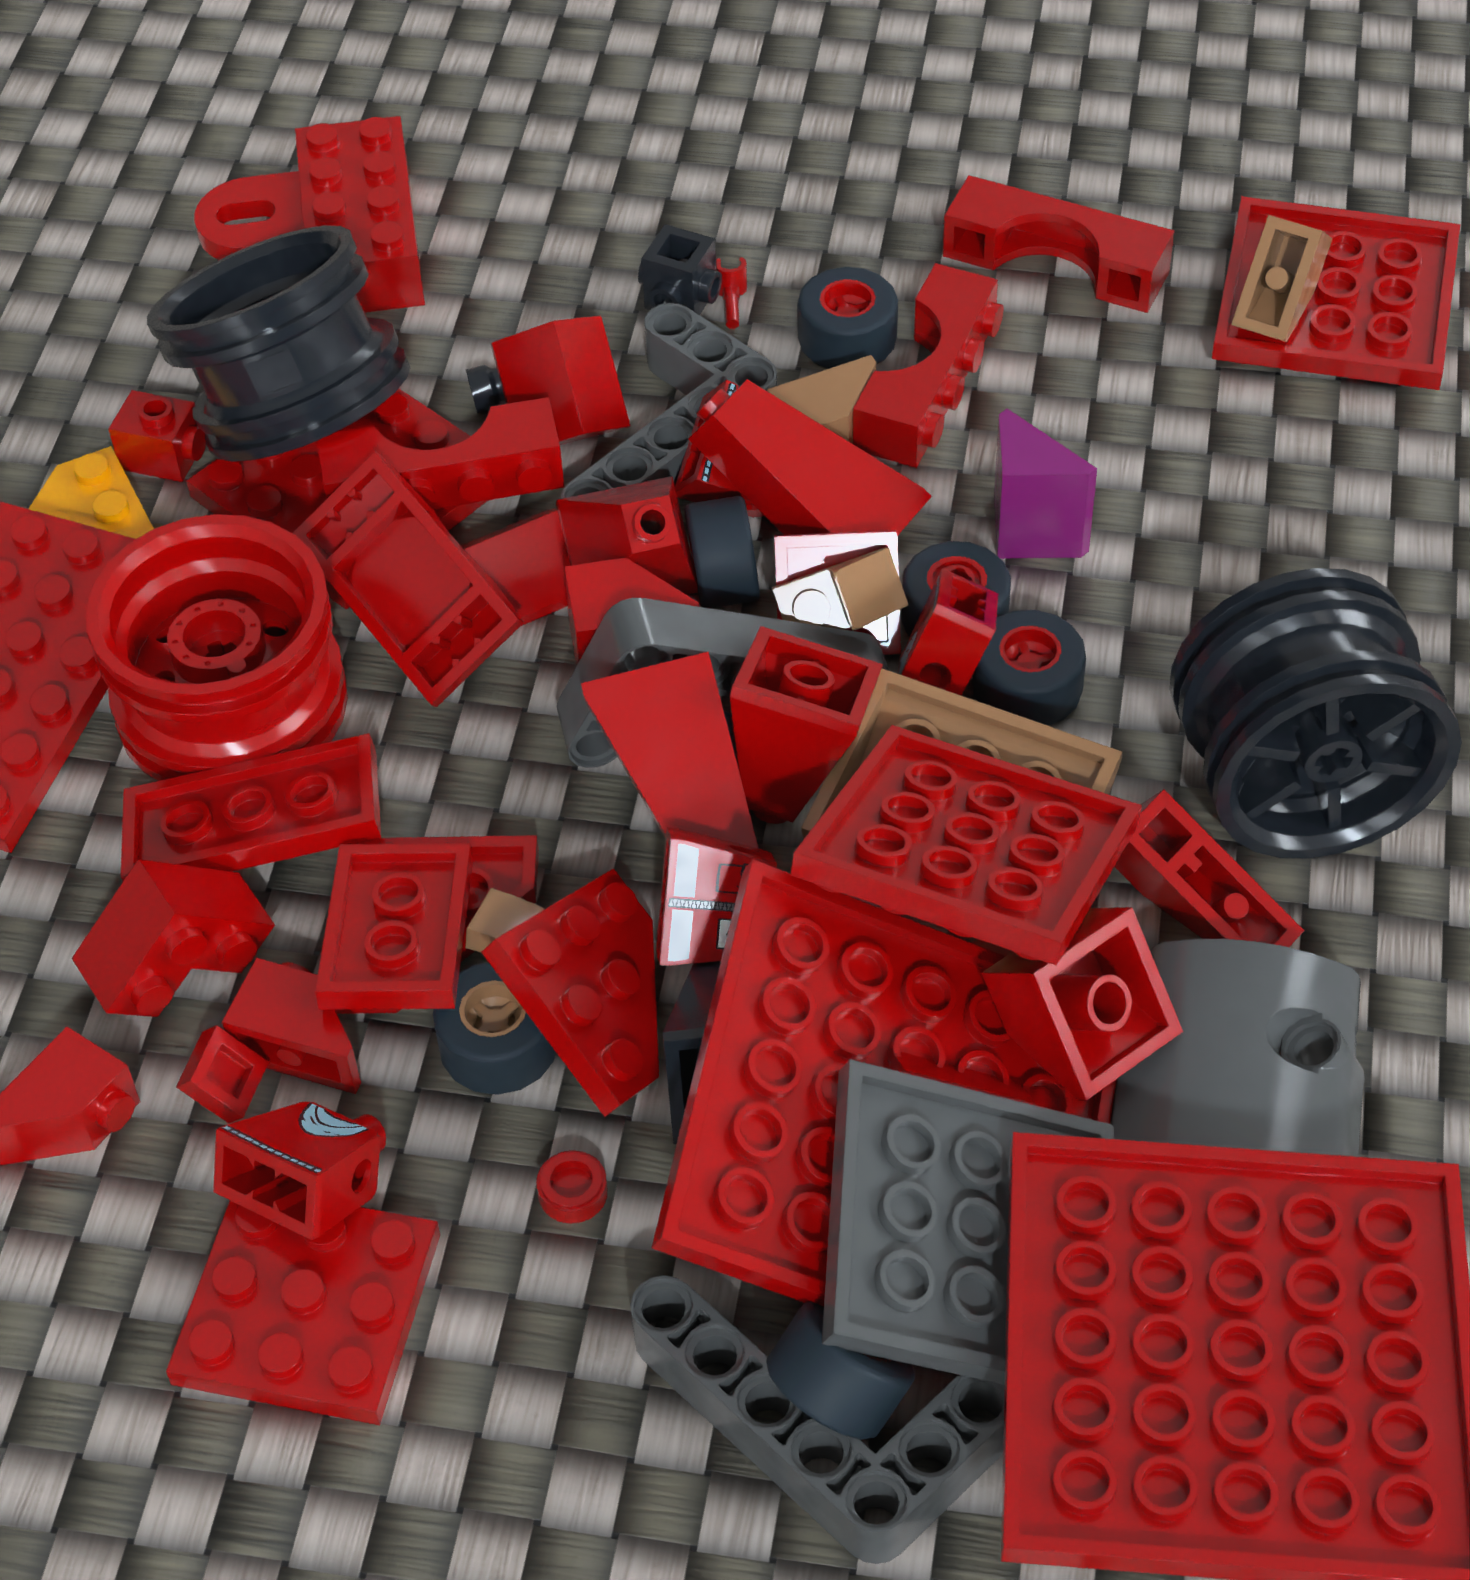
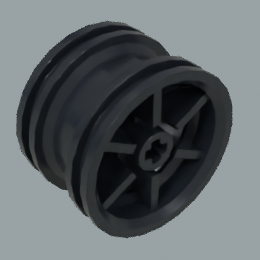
[147,225,410,462]
[1169,568,1462,859]

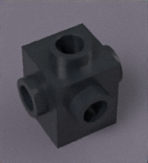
[638,224,722,315]

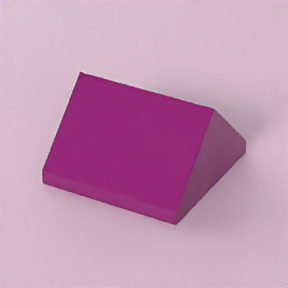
[994,409,1097,559]

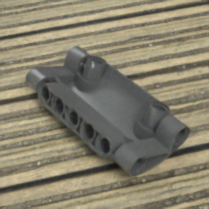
[1112,939,1365,1157]

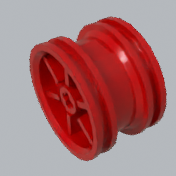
[85,514,348,781]

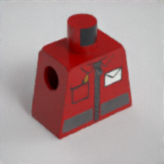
[656,827,777,966]

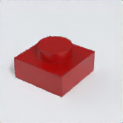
[176,1025,269,1124]

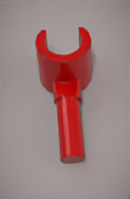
[716,257,747,329]

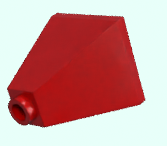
[556,476,698,596]
[730,626,883,824]

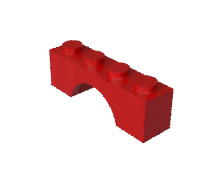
[943,175,1175,313]
[853,263,1004,468]
[316,397,564,509]

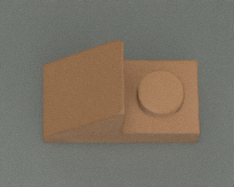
[772,547,908,630]

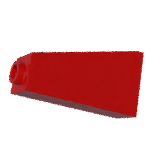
[688,379,932,536]
[581,651,759,849]

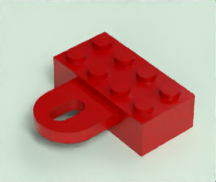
[194,116,425,313]

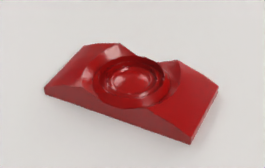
[293,452,524,707]

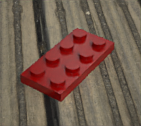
[121,733,381,881]

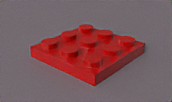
[166,1201,440,1425]

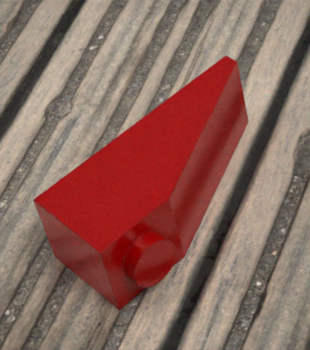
[1114,789,1305,947]

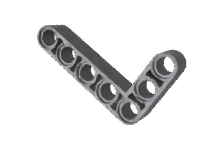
[561,303,777,499]
[557,598,889,768]
[630,1275,1005,1564]

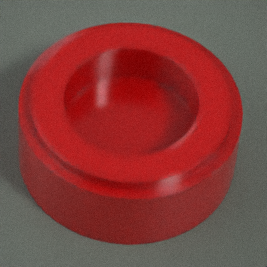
[536,1150,608,1224]

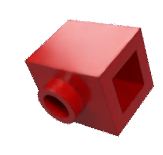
[108,390,206,482]

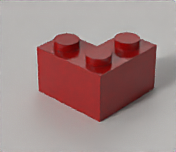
[72,859,275,1017]

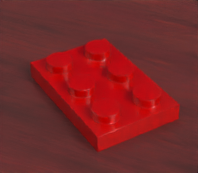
[315,843,473,1010]

